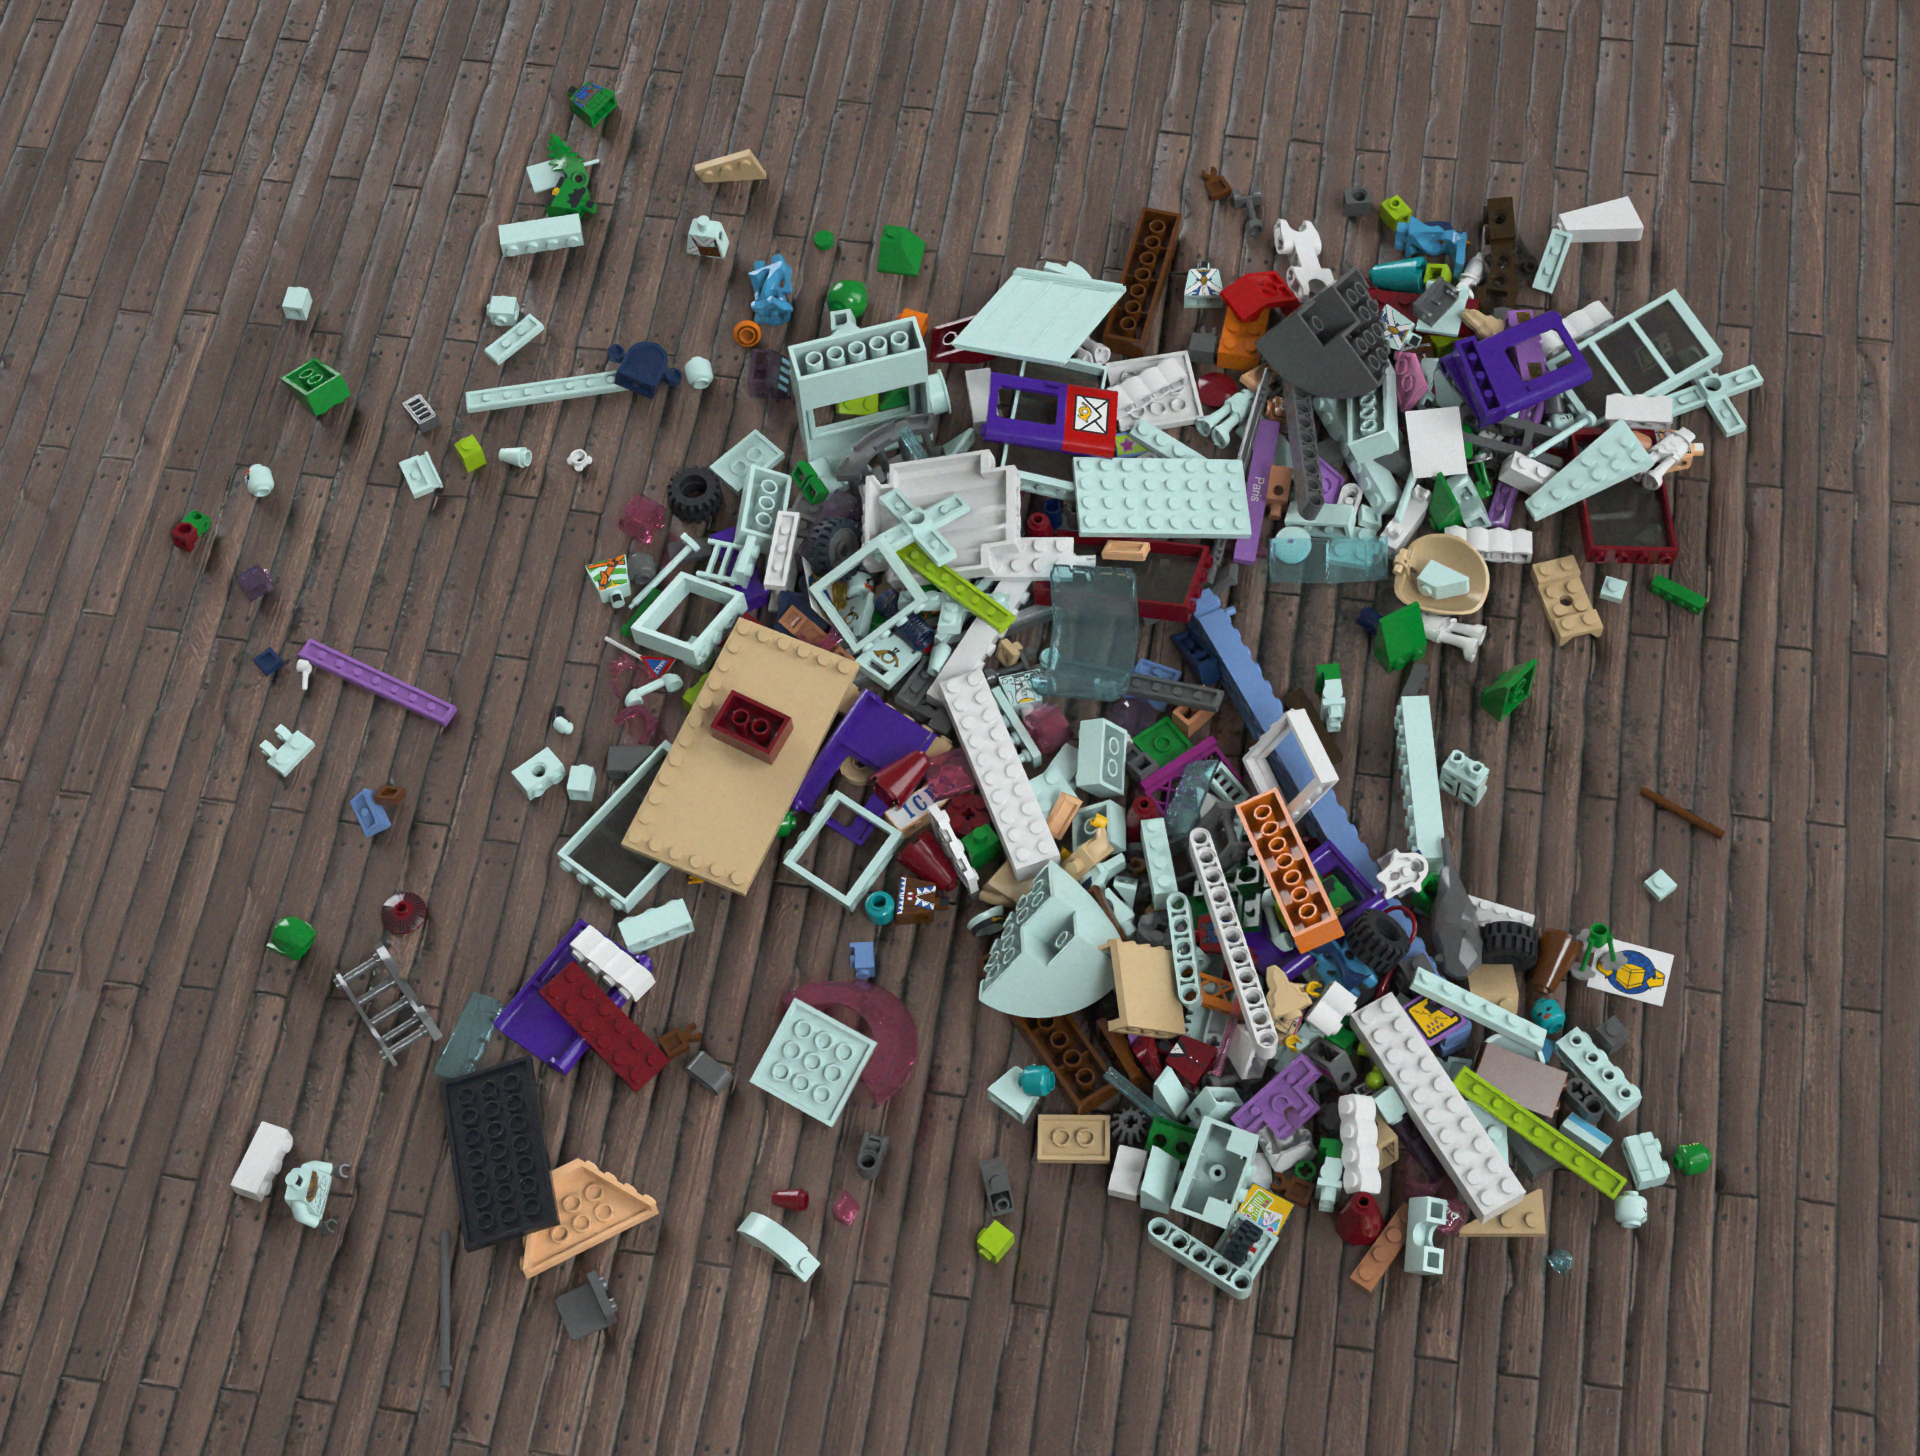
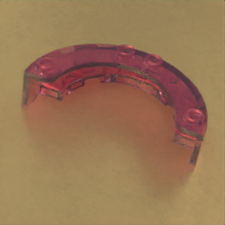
[780,979,918,1108]

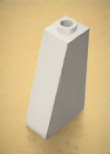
[1555,196,1644,243]

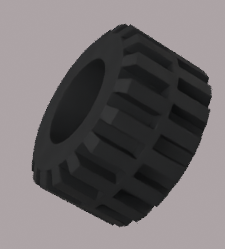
[667,465,723,524]
[1345,909,1411,972]
[1480,921,1539,972]

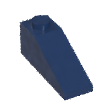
[1171,629,1223,686]

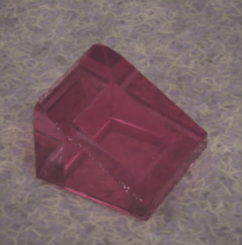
[832,1191,860,1226]

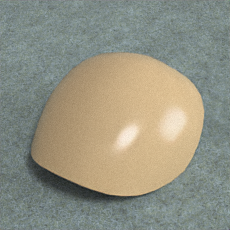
[1392,533,1490,615]

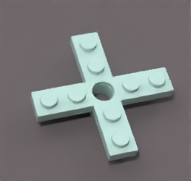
[1666,346,1764,438]
[865,488,970,567]
[898,578,1011,634]

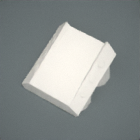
[1256,1125,1317,1173]

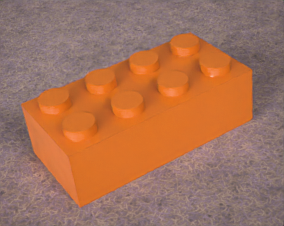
[1217,306,1272,371]

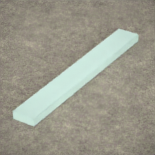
[465,371,629,413]

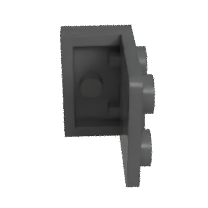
[555,1270,618,1341]

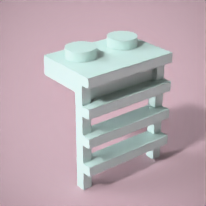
[696,535,760,589]

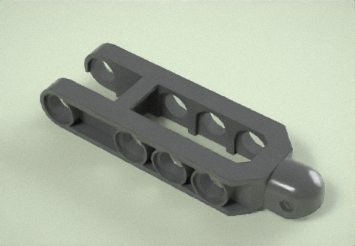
[1459,405,1569,472]

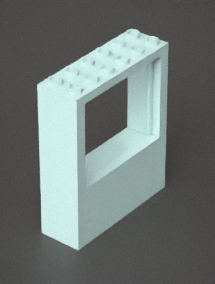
[788,316,933,462]

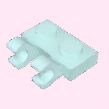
[259,724,315,777]

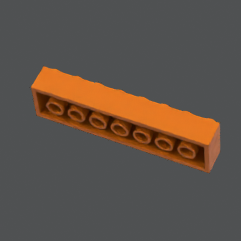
[1235,787,1345,954]

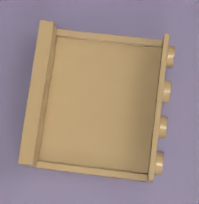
[1098,938,1186,1040]

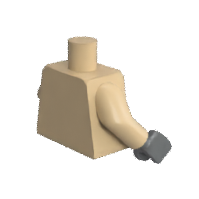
[967,850,1036,908]

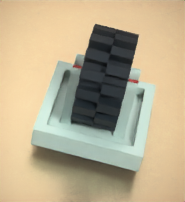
[1213,1211,1280,1280]

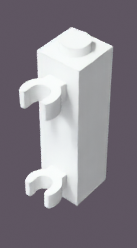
[1375,484,1433,561]

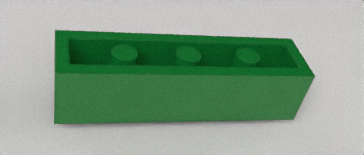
[1649,574,1707,615]

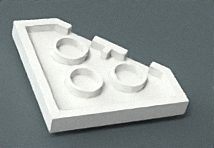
[927,804,979,894]

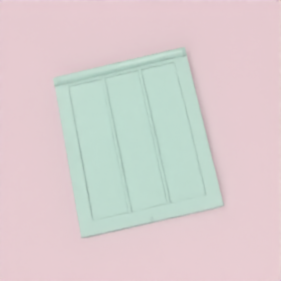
[951,267,1126,367]

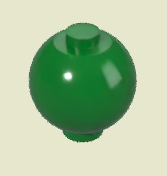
[827,279,868,319]

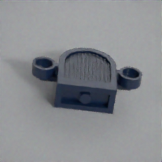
[607,342,682,399]
[774,575,834,640]

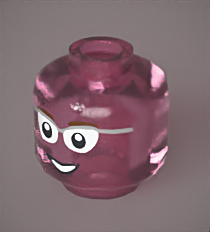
[1436,1199,1468,1236]

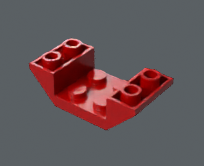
[1219,270,1301,323]

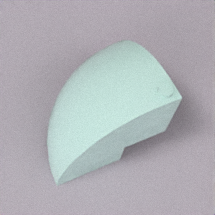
[979,860,1122,1018]

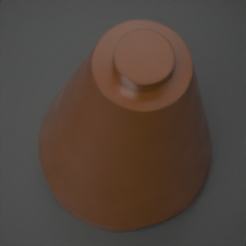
[1531,927,1584,996]

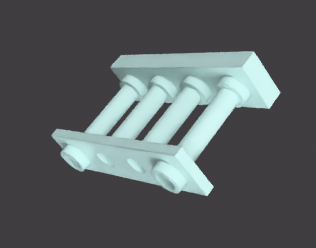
[952,686,1042,768]

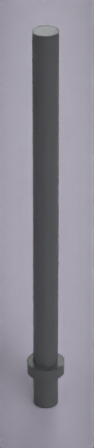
[437,1230,452,1388]

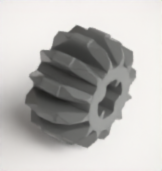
[1110,1105,1151,1147]

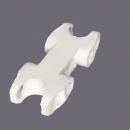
[1274,219,1334,303]

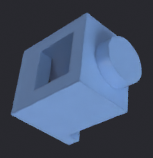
[850,942,875,980]

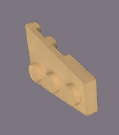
[695,149,766,183]

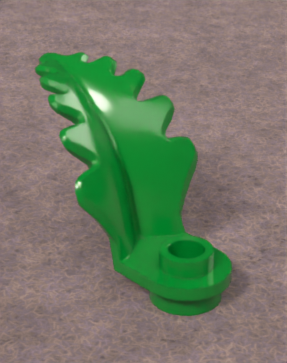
[547,133,588,187]

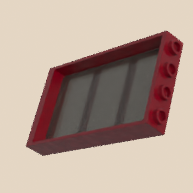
[1566,427,1678,565]
[1033,529,1213,623]

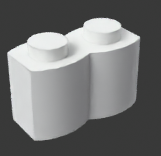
[1303,980,1357,1036]
[1108,1144,1149,1201]

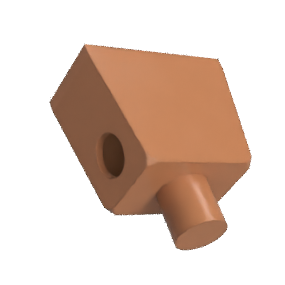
[1265,465,1293,520]

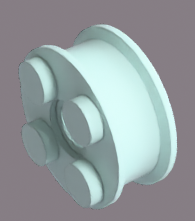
[928,369,952,415]

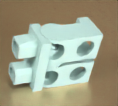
[1438,750,1489,807]

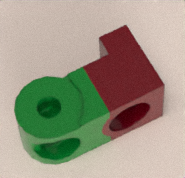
[171,510,211,553]

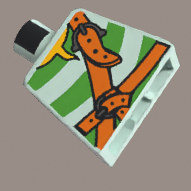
[586,555,631,608]

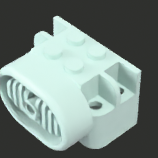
[1171,1115,1260,1229]

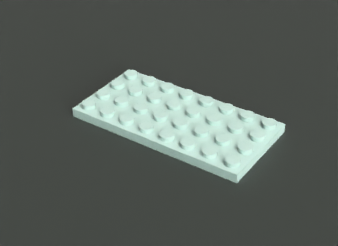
[1072,457,1252,539]

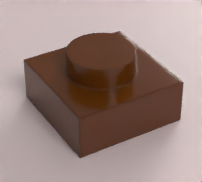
[374,785,406,807]

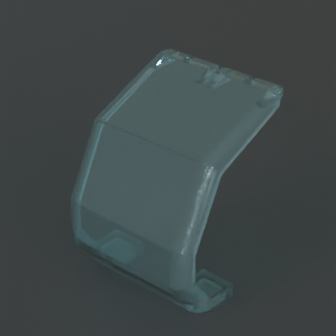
[1029,564,1139,701]

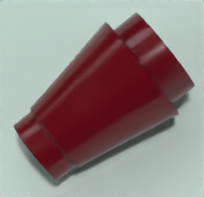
[772,1188,809,1213]

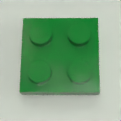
[1132,716,1194,769]

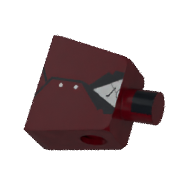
[1157,1035,1218,1093]

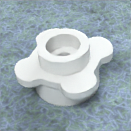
[567,449,592,472]

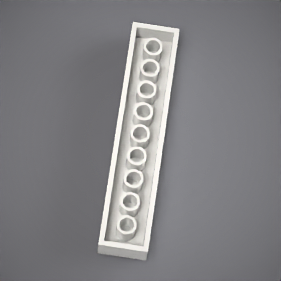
[939,669,1061,882]
[1349,992,1526,1224]

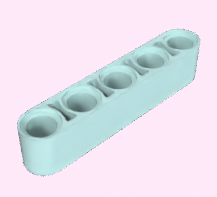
[1167,892,1203,1010]
[1148,1217,1253,1299]

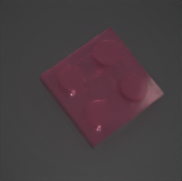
[924,747,978,803]

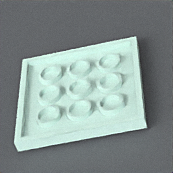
[749,998,878,1127]

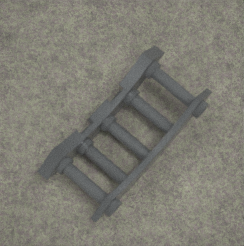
[836,413,943,511]
[1123,801,1252,902]
[332,941,442,1067]

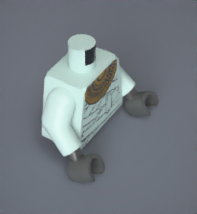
[284,1161,351,1236]

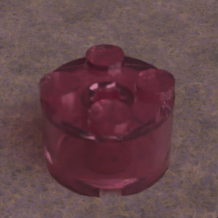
[618,493,666,545]
[1024,701,1073,754]

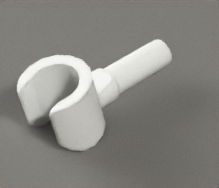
[297,659,312,690]

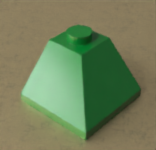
[877,225,926,277]
[1428,472,1464,534]

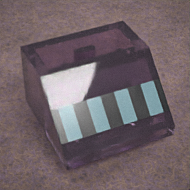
[747,348,792,400]

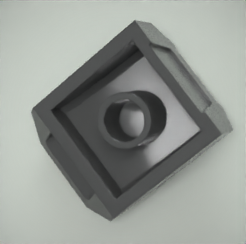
[1507,1114,1563,1183]

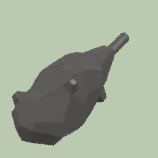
[1431,837,1483,980]

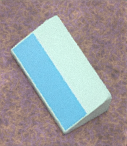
[1559,1112,1613,1159]

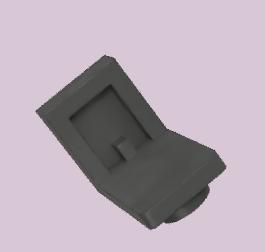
[1393,952,1435,999]

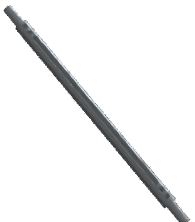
[1204,368,1272,587]

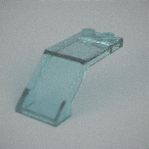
[1270,536,1388,583]

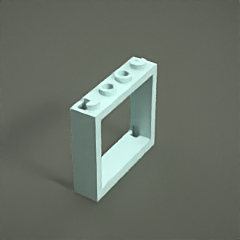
[809,535,929,653]
[631,571,748,666]
[783,790,905,913]

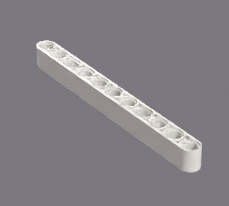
[1189,828,1278,1059]

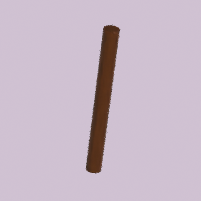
[1640,787,1725,839]

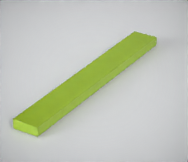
[892,527,1016,634]
[1453,1066,1627,1200]

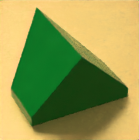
[878,386,910,410]
[1411,871,1439,917]

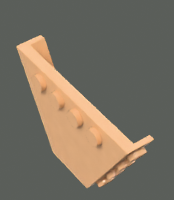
[520,1158,659,1279]

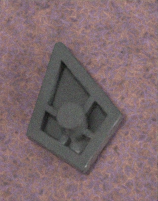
[1211,563,1239,596]

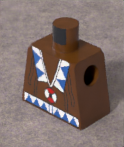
[896,876,950,925]

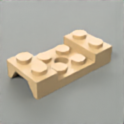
[1530,555,1603,646]

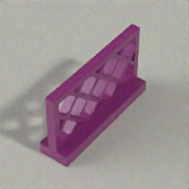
[1137,735,1243,830]

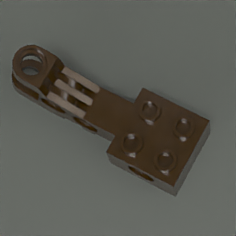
[1474,196,1520,312]

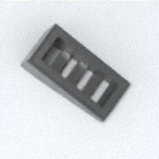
[402,394,440,434]

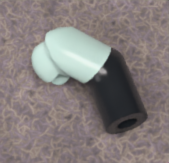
[551,706,573,734]

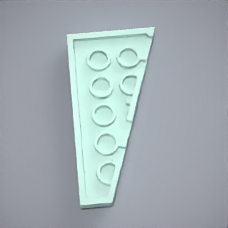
[1525,418,1654,522]

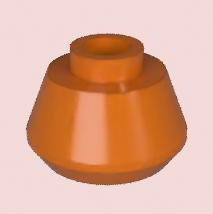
[733,320,761,348]

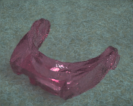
[798,616,844,651]
[614,704,660,745]

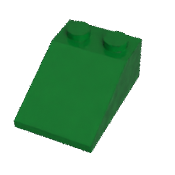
[281,357,351,416]
[1373,601,1427,674]
[1480,658,1538,722]

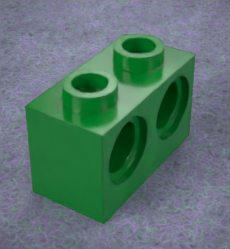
[1145,1115,1198,1164]

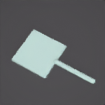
[526,159,599,193]

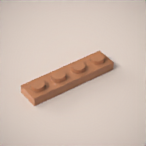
[1349,1202,1409,1294]

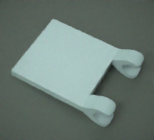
[1416,280,1469,337]

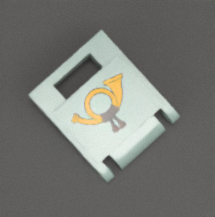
[831,592,876,648]
[855,634,922,691]

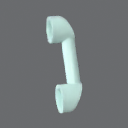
[625,673,683,711]
[1261,888,1294,952]

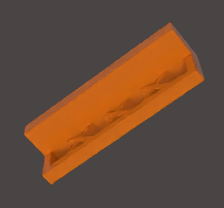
[1182,969,1243,1020]

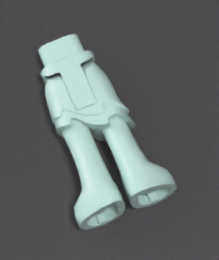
[1195,388,1255,449]

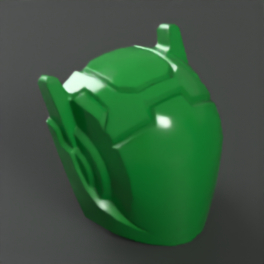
[266,916,319,961]

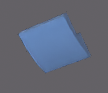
[1123,658,1182,712]

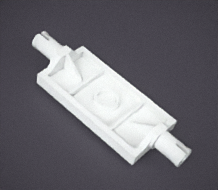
[985,537,1096,581]

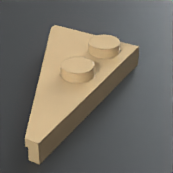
[1458,1189,1546,1237]

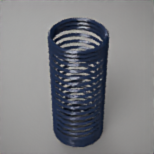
[874,589,935,651]

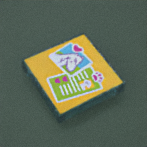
[1231,1182,1296,1237]

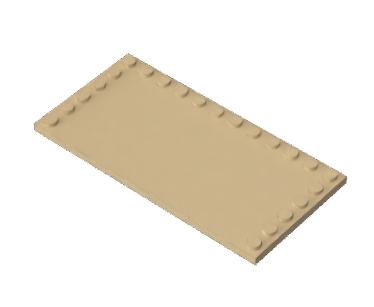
[621,617,860,897]

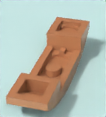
[778,605,856,661]

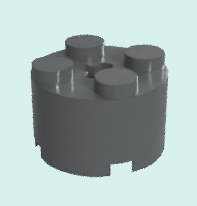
[1135,909,1185,951]

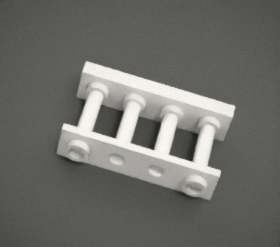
[764,511,804,613]

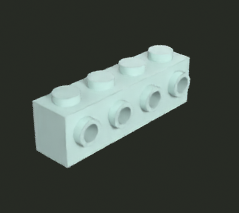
[1553,1027,1642,1122]

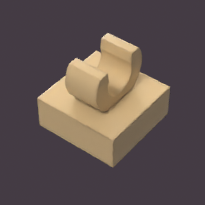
[995,638,1023,667]

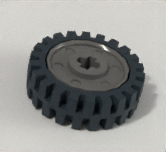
[808,517,863,582]

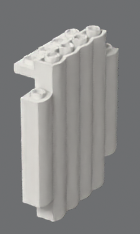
[861,449,1021,589]

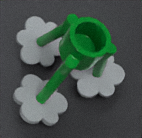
[1450,452,1493,500]
[1569,923,1628,980]

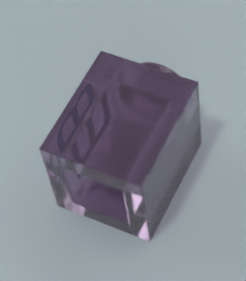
[236,563,273,602]

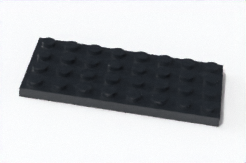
[440,1055,561,1253]

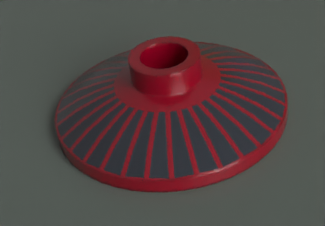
[381,892,427,934]

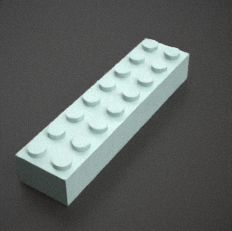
[1394,695,1444,874]

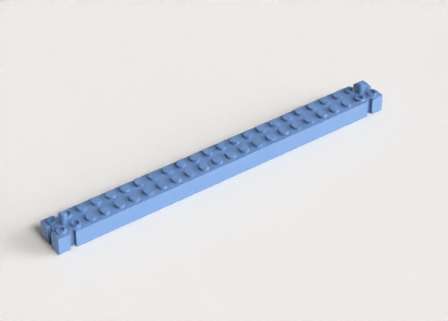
[1186,588,1472,1059]

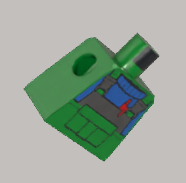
[567,82,617,129]

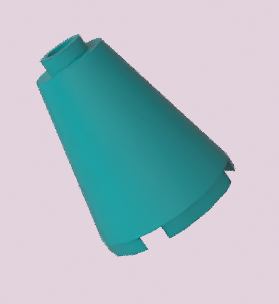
[1369,256,1427,294]

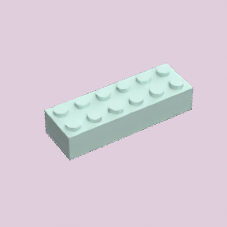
[1347,359,1399,464]

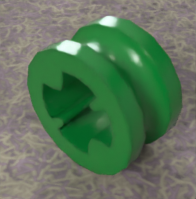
[1294,1160,1316,1183]

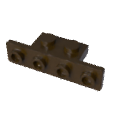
[1282,688,1343,765]

